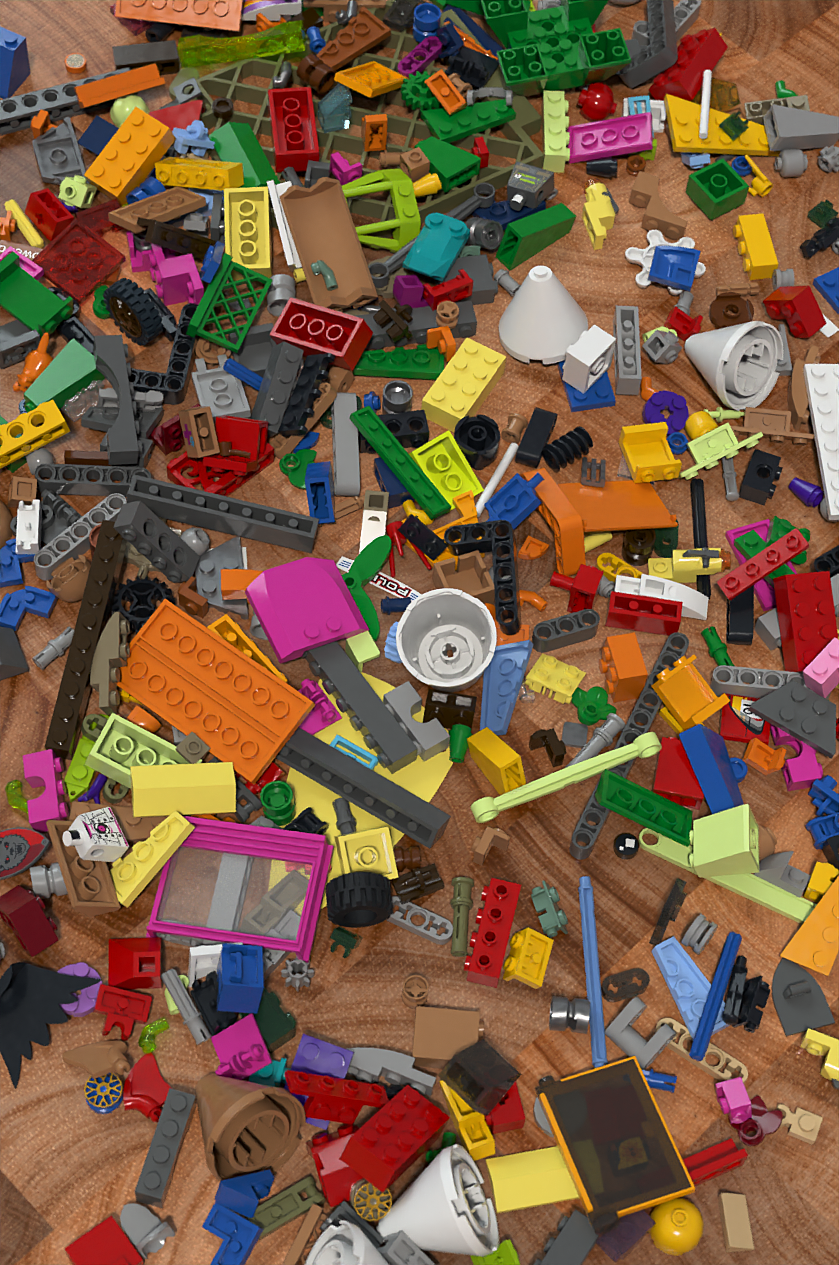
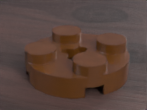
[709,292,754,329]

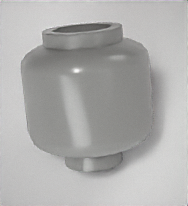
[775,149,808,177]

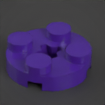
[642,391,689,437]

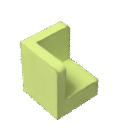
[345,631,380,672]

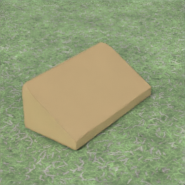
[718,1193,754,1252]

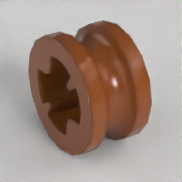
[626,155,646,177]

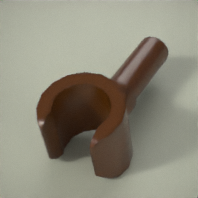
[218,441,251,458]

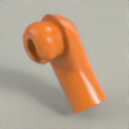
[640,377,659,401]
[519,589,548,612]

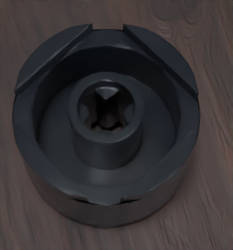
[454,414,500,470]

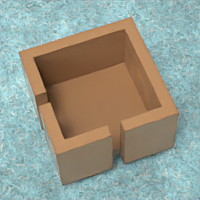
[432,550,495,605]

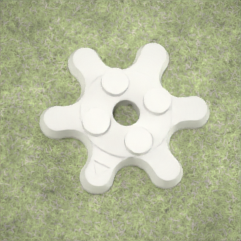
[625,230,706,296]

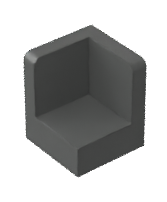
[305,160,330,188]

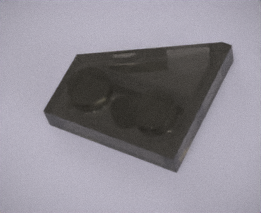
[383,0,428,32]
[649,878,687,946]

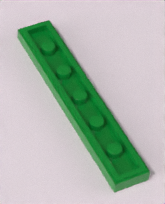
[349,406,452,520]

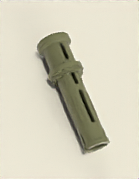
[450,877,475,957]

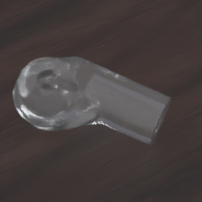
[518,675,535,704]

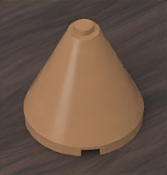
[195,1074,306,1182]

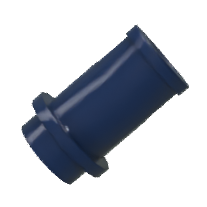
[380,596,411,615]

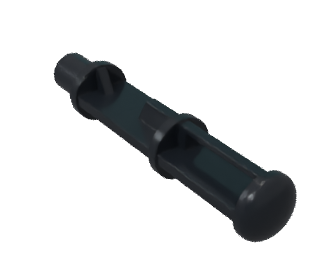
[722,956,748,1025]

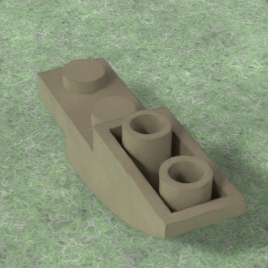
[90,612,130,715]

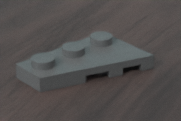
[81,407,163,439]

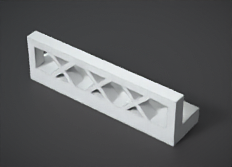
[267,180,302,272]

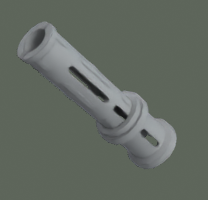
[565,713,626,768]

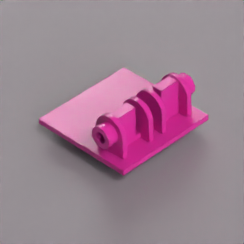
[298,679,342,735]
[211,1013,272,1080]

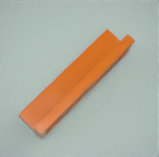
[74,63,165,108]

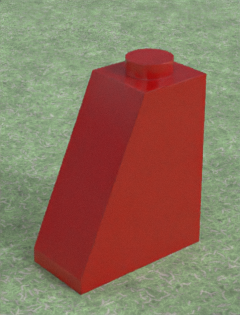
[148,100,206,142]
[652,737,704,810]

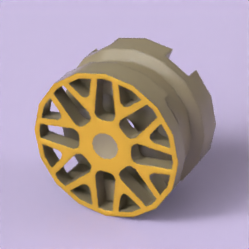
[350,1178,392,1221]

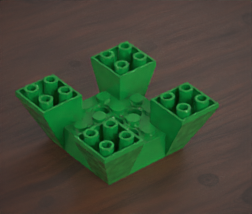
[480,0,631,96]

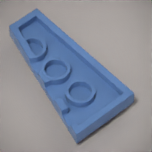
[480,640,534,736]

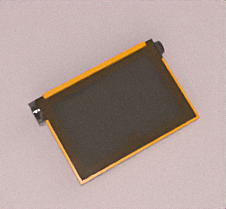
[535,1056,695,1235]

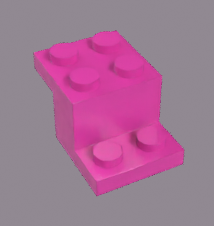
[148,244,204,306]

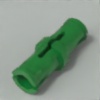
[701,626,735,666]

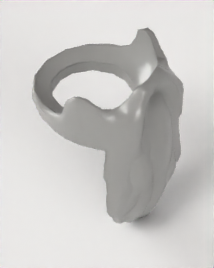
[120,1203,175,1259]

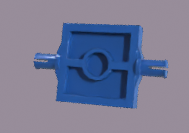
[484,472,545,534]

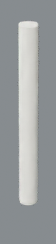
[699,70,712,139]
[475,443,519,517]

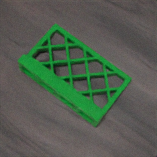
[186,253,272,353]

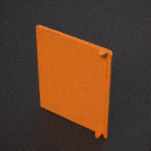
[557,480,678,532]

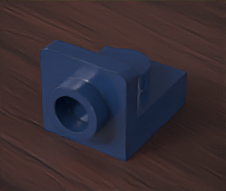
[436,22,464,59]

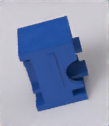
[217,943,264,1014]

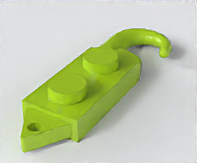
[64,714,110,802]

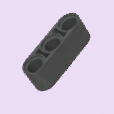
[531,609,600,653]

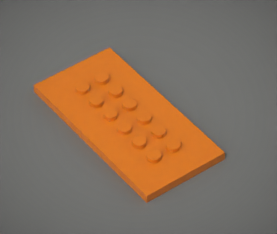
[117,599,315,785]

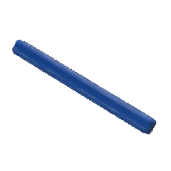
[689,932,742,1061]

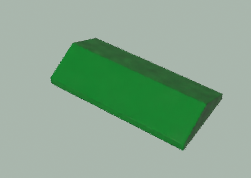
[209,122,281,188]
[595,769,692,847]

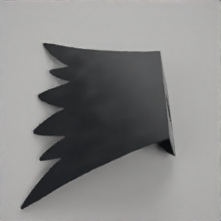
[0,962,102,1089]

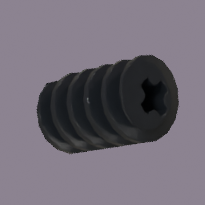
[542,426,593,473]

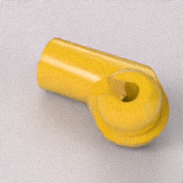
[402,500,434,525]

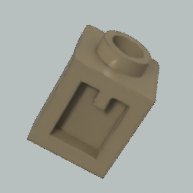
[175,732,210,764]

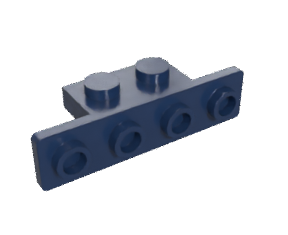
[442,4,504,57]

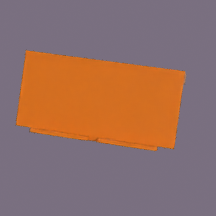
[115,0,243,32]

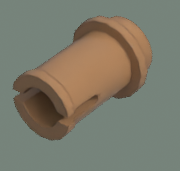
[379,150,406,168]

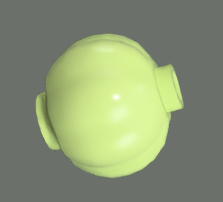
[110,94,150,128]

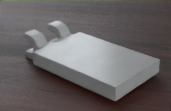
[191,354,251,423]

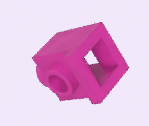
[715,1077,752,1123]

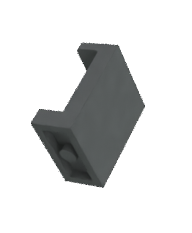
[229,323,277,387]

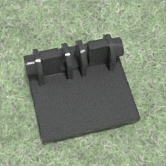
[40,489,82,545]

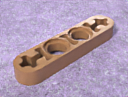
[270,382,337,459]

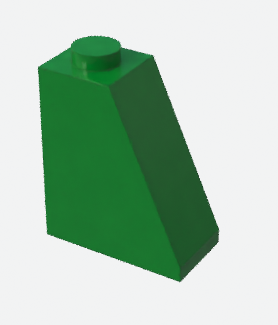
[414,136,481,193]

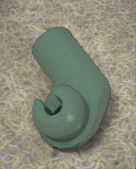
[311,260,338,291]

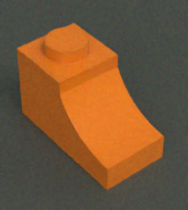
[361,114,388,152]

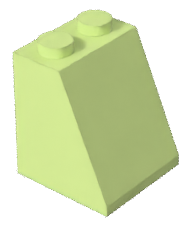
[689,804,760,877]

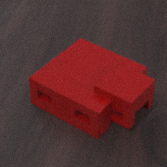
[64,1215,144,1265]

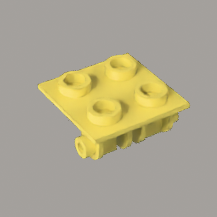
[525,653,586,704]

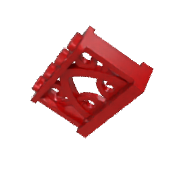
[167,443,274,497]

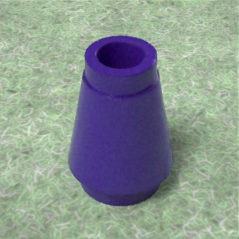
[789,477,824,508]

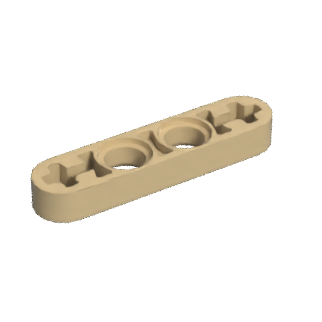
[655,1018,748,1084]

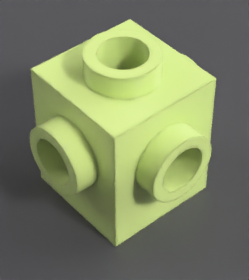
[58,175,97,208]

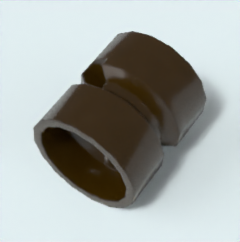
[622,529,656,566]

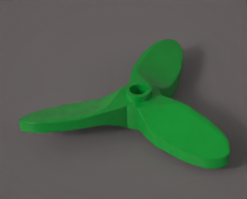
[341,535,392,641]

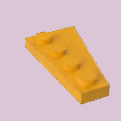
[779,876,839,977]

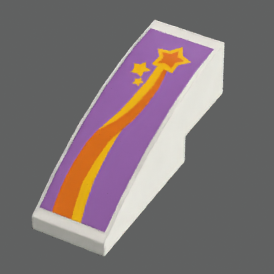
[241,0,302,21]

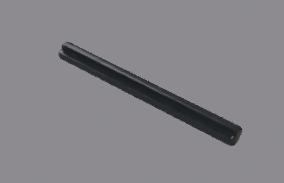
[690,478,711,600]

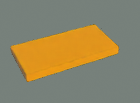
[334,61,408,98]

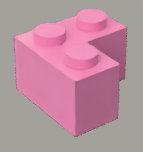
[803,638,839,698]

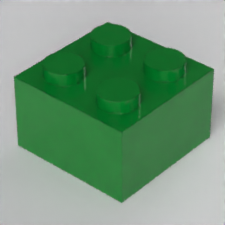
[685,158,749,220]

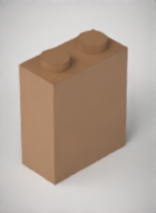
[412,1006,484,1071]

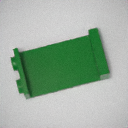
[0,251,73,338]

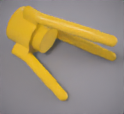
[745,155,773,197]

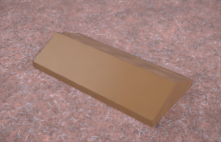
[46,820,120,917]

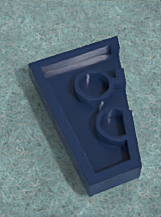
[471,200,546,230]

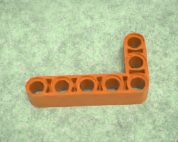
[521,468,586,576]

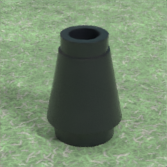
[587,157,618,179]

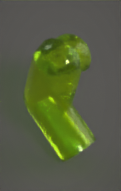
[5,780,28,814]

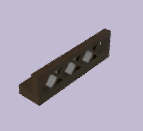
[137,217,216,261]

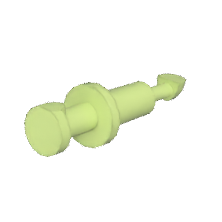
[703,407,744,422]

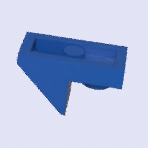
[214,1170,274,1218]

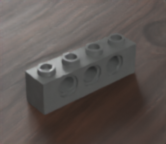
[113,501,200,583]

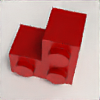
[763,285,827,338]

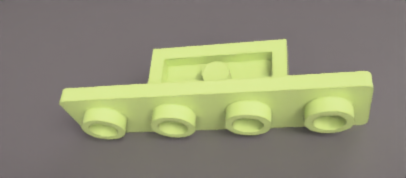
[678,423,763,480]

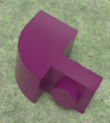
[393,275,429,308]

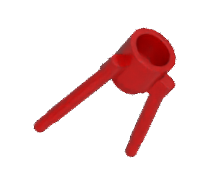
[385,521,432,577]

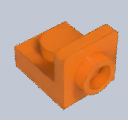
[0,210,17,241]
[426,326,456,362]

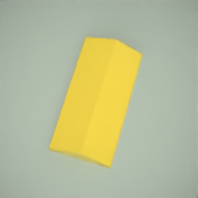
[130,762,236,818]
[485,1140,604,1214]

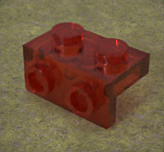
[75,199,124,240]

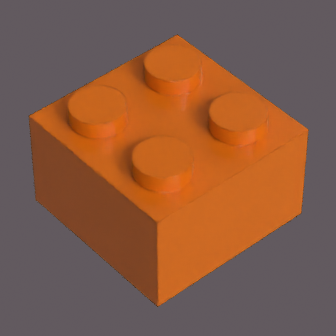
[599,632,648,703]

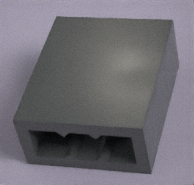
[435,254,498,305]

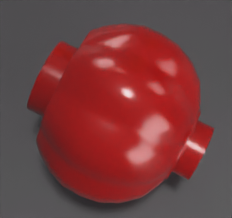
[577,83,617,122]

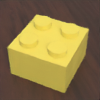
[334,826,398,879]

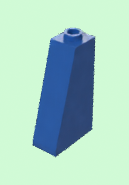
[679,724,744,814]

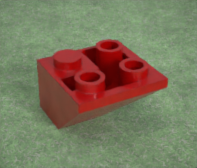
[108,937,162,990]

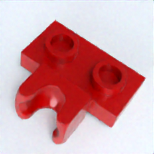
[93,984,152,1041]

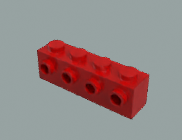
[463,878,521,988]

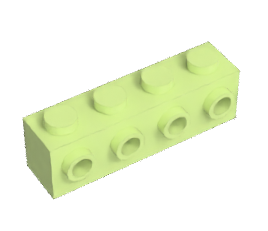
[541,90,570,173]

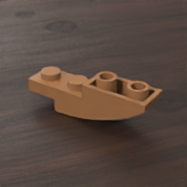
[787,345,821,431]

